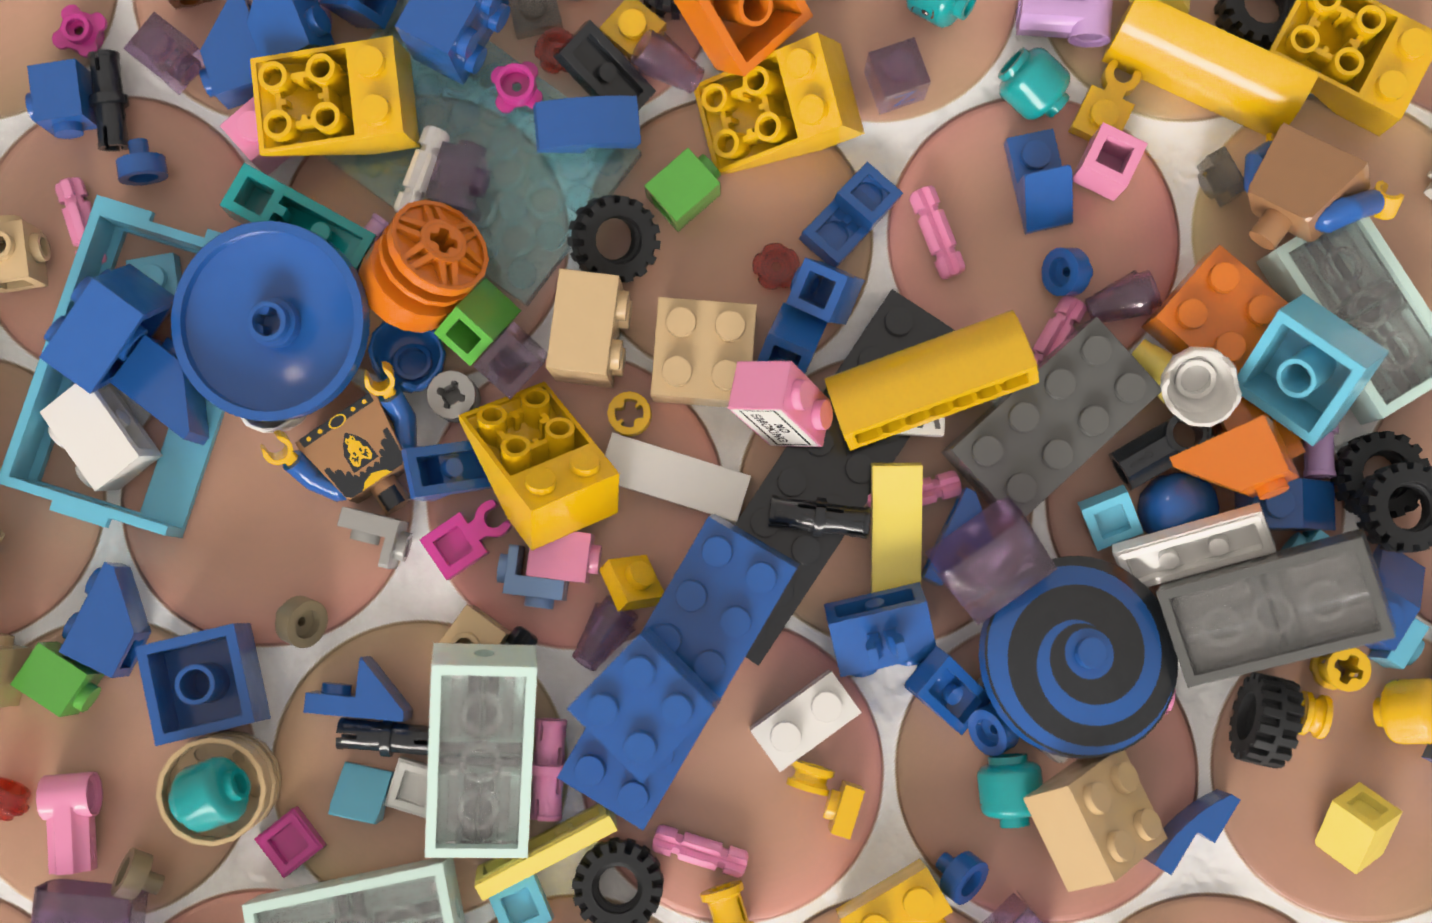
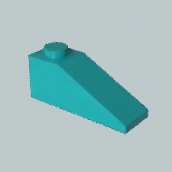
[220,163,377,271]

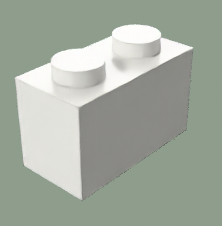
[39,383,163,491]
[750,669,862,772]

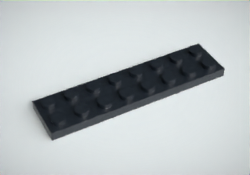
[735,289,955,666]

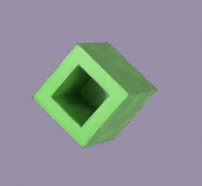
[644,148,721,232]
[434,277,522,366]
[10,641,104,717]

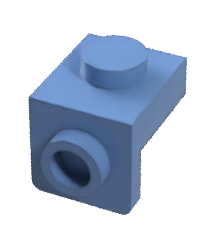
[497,544,569,609]

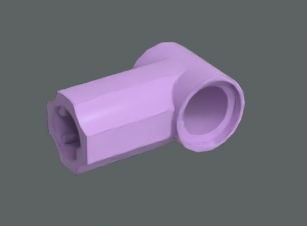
[1015,0,1113,48]

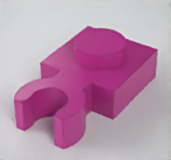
[419,500,513,580]

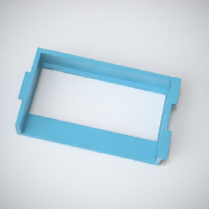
[0,195,225,538]

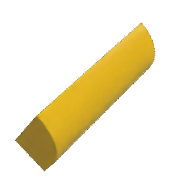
[1101,0,1319,136]
[824,310,1039,451]

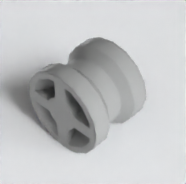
[427,370,481,423]

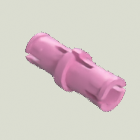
[530,718,567,822]

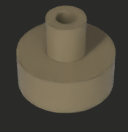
[275,596,328,648]
[110,848,165,903]

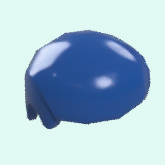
[368,321,447,393]
[1137,473,1220,534]

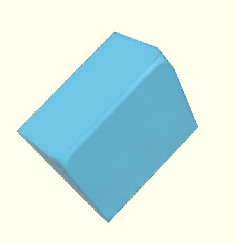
[328,761,394,824]

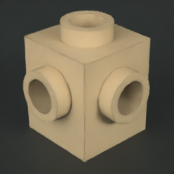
[0,215,51,293]

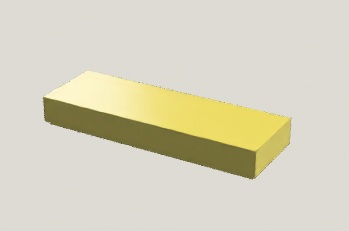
[871,462,923,593]
[474,803,618,901]

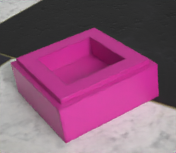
[254,806,327,878]

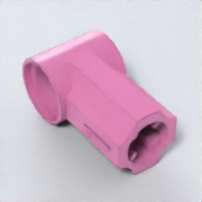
[36,772,103,875]

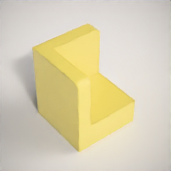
[1315,782,1403,874]

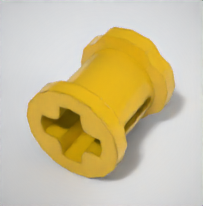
[1309,648,1372,692]
[700,880,754,923]

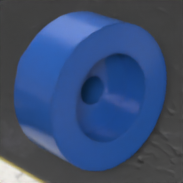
[116,138,168,186]
[1042,247,1093,296]
[968,703,1019,757]
[935,851,989,905]

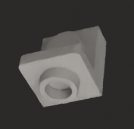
[337,506,412,569]

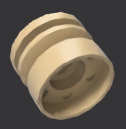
[156,730,282,847]

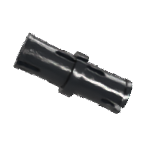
[88,50,129,152]
[768,495,871,539]
[336,717,429,757]

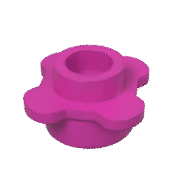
[52,4,107,58]
[491,61,543,113]

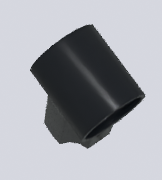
[1109,415,1211,490]

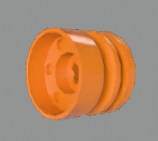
[358,200,489,333]

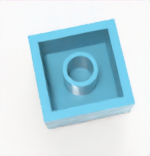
[1237,294,1389,446]

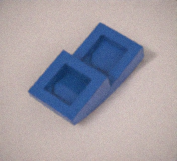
[533,96,641,153]
[799,161,903,268]
[1144,789,1241,876]

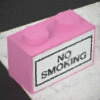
[728,361,833,447]

